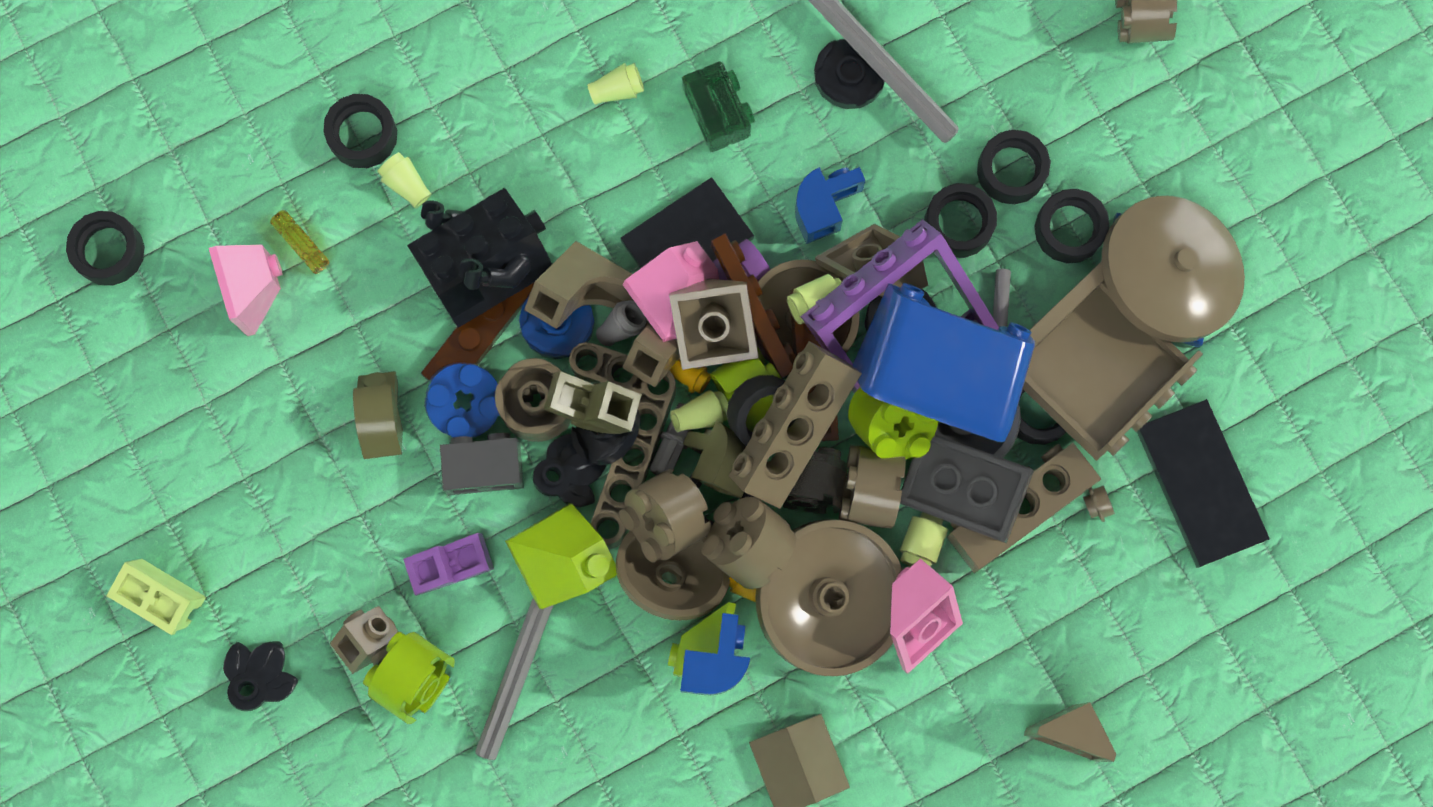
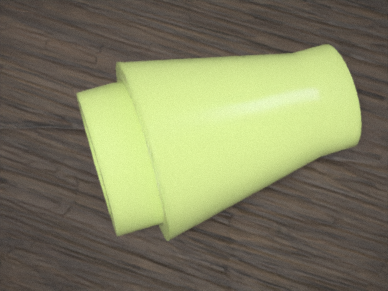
[587,63,644,105]
[377,152,432,209]
[670,390,728,432]

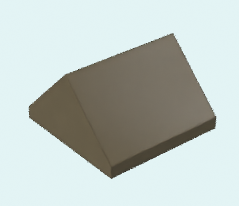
[669,279,758,370]
[1024,702,1116,762]
[749,714,850,807]

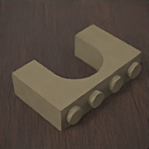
[524,241,680,387]

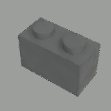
[440,433,524,496]

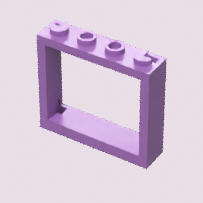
[800,219,999,393]

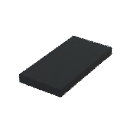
[1137,399,1270,568]

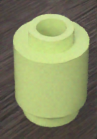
[787,274,842,324]
[900,512,948,567]

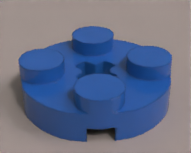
[424,362,500,438]

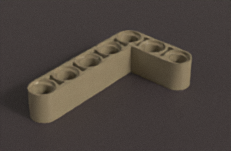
[569,342,676,549]

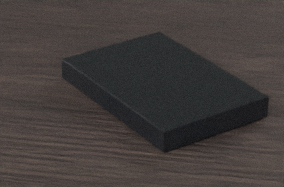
[620,177,754,269]

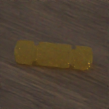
[270,210,330,274]

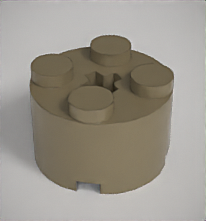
[1115,0,1177,44]
[495,358,572,442]
[839,445,906,529]
[619,469,711,562]
[701,497,796,589]

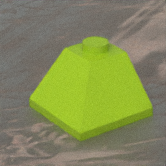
[505,503,617,609]
[667,602,736,677]

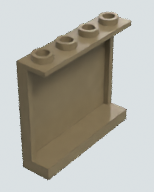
[1023,262,1203,461]

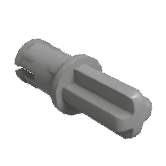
[650,403,692,475]

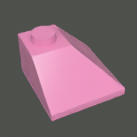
[623,241,719,342]
[208,245,283,336]
[890,559,963,674]

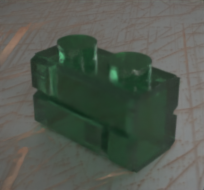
[682,61,755,152]

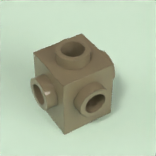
[330,606,399,674]

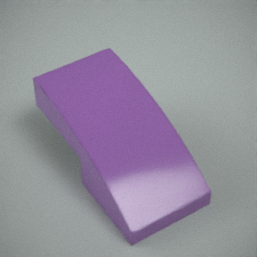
[403,533,494,595]

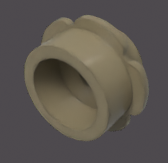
[1083,485,1115,522]

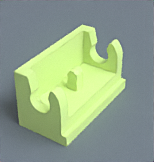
[106,559,206,635]

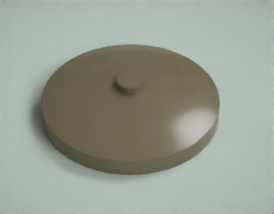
[1101,196,1245,343]
[755,519,903,676]

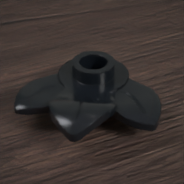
[533,434,607,508]
[223,641,298,712]

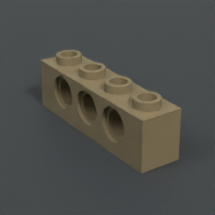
[729,341,862,509]
[947,443,1101,573]

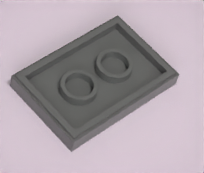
[900,434,1034,544]

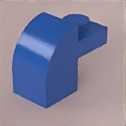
[795,167,866,244]
[680,613,750,696]

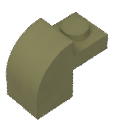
[353,371,403,459]
[544,371,642,434]
[683,421,746,498]

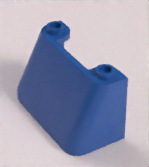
[852,283,1035,442]

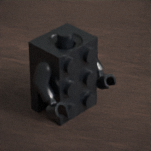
[407,187,552,328]

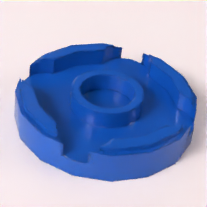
[519,297,595,359]

